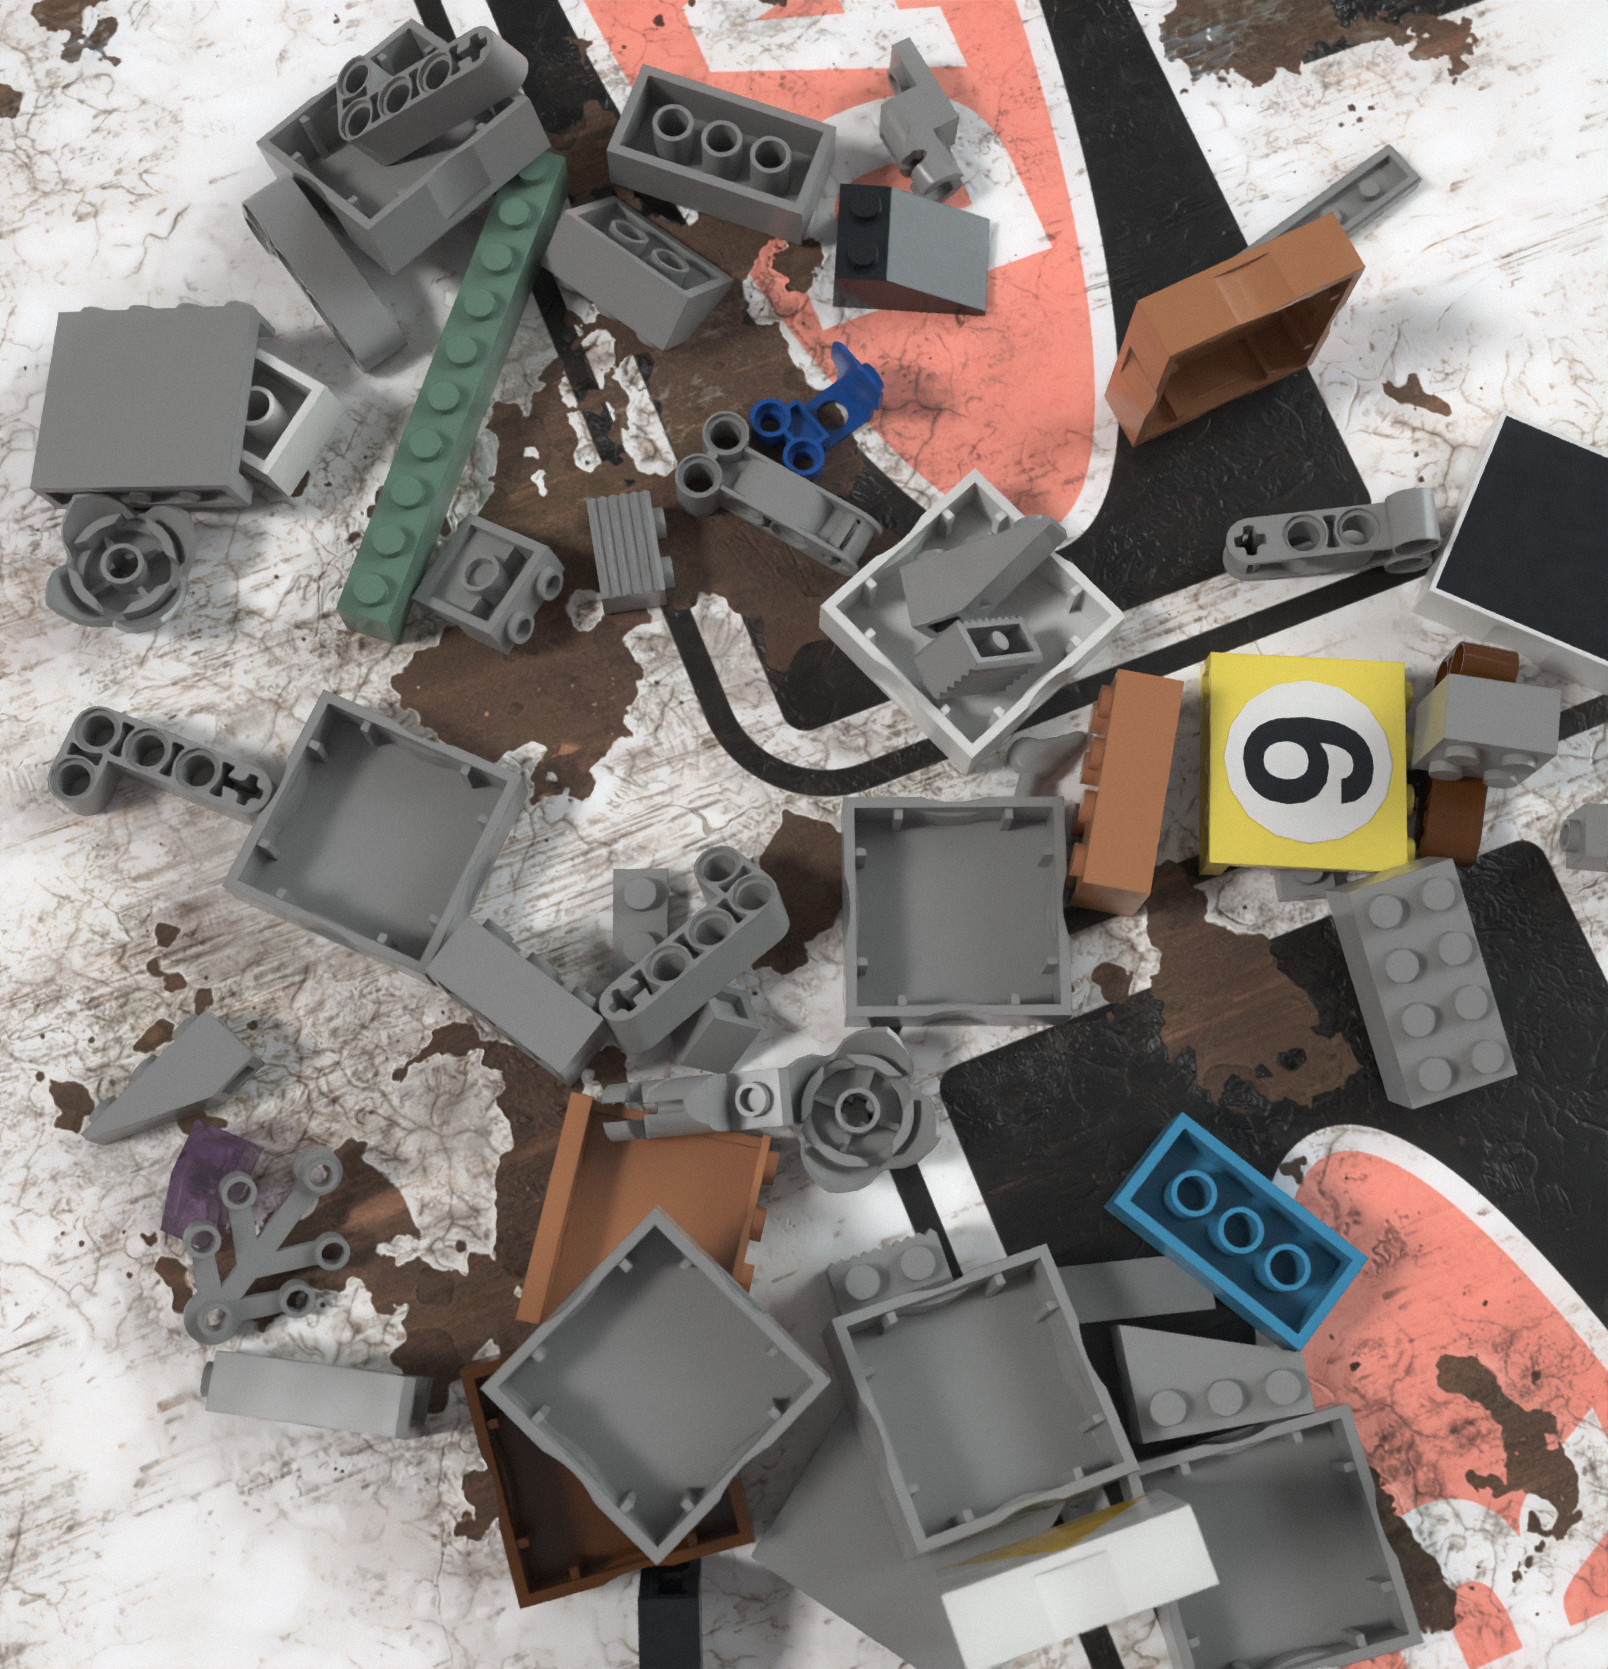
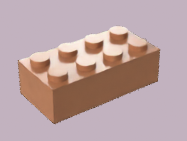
[1064,669,1184,917]

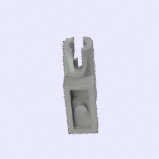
[879,37,964,203]
[601,1068,793,1141]

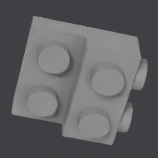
[411,513,565,655]

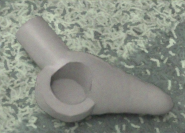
[1007,731,1086,796]

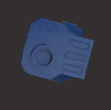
[749,341,884,482]

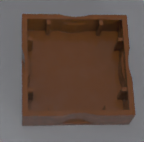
[459,1348,755,1609]

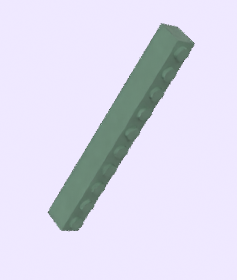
[336,151,570,645]

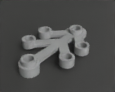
[183,1145,350,1345]

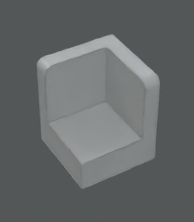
[670,986,761,1074]

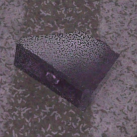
[160,1119,263,1248]

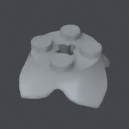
[45,494,197,634]
[785,1026,941,1193]

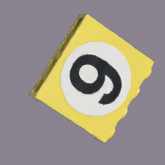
[1199,652,1415,876]

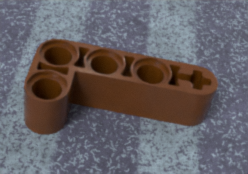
[1413,641,1519,868]

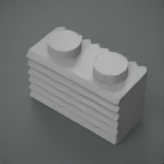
[586,490,675,614]
[914,614,1043,700]
[825,1228,953,1316]

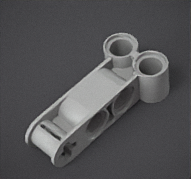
[675,411,882,576]
[1222,487,1441,581]

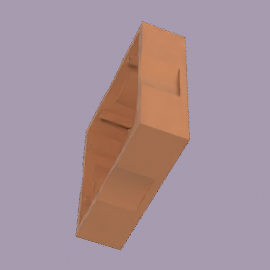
[1104,212,1366,447]

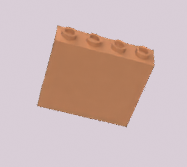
[516,1092,780,1325]

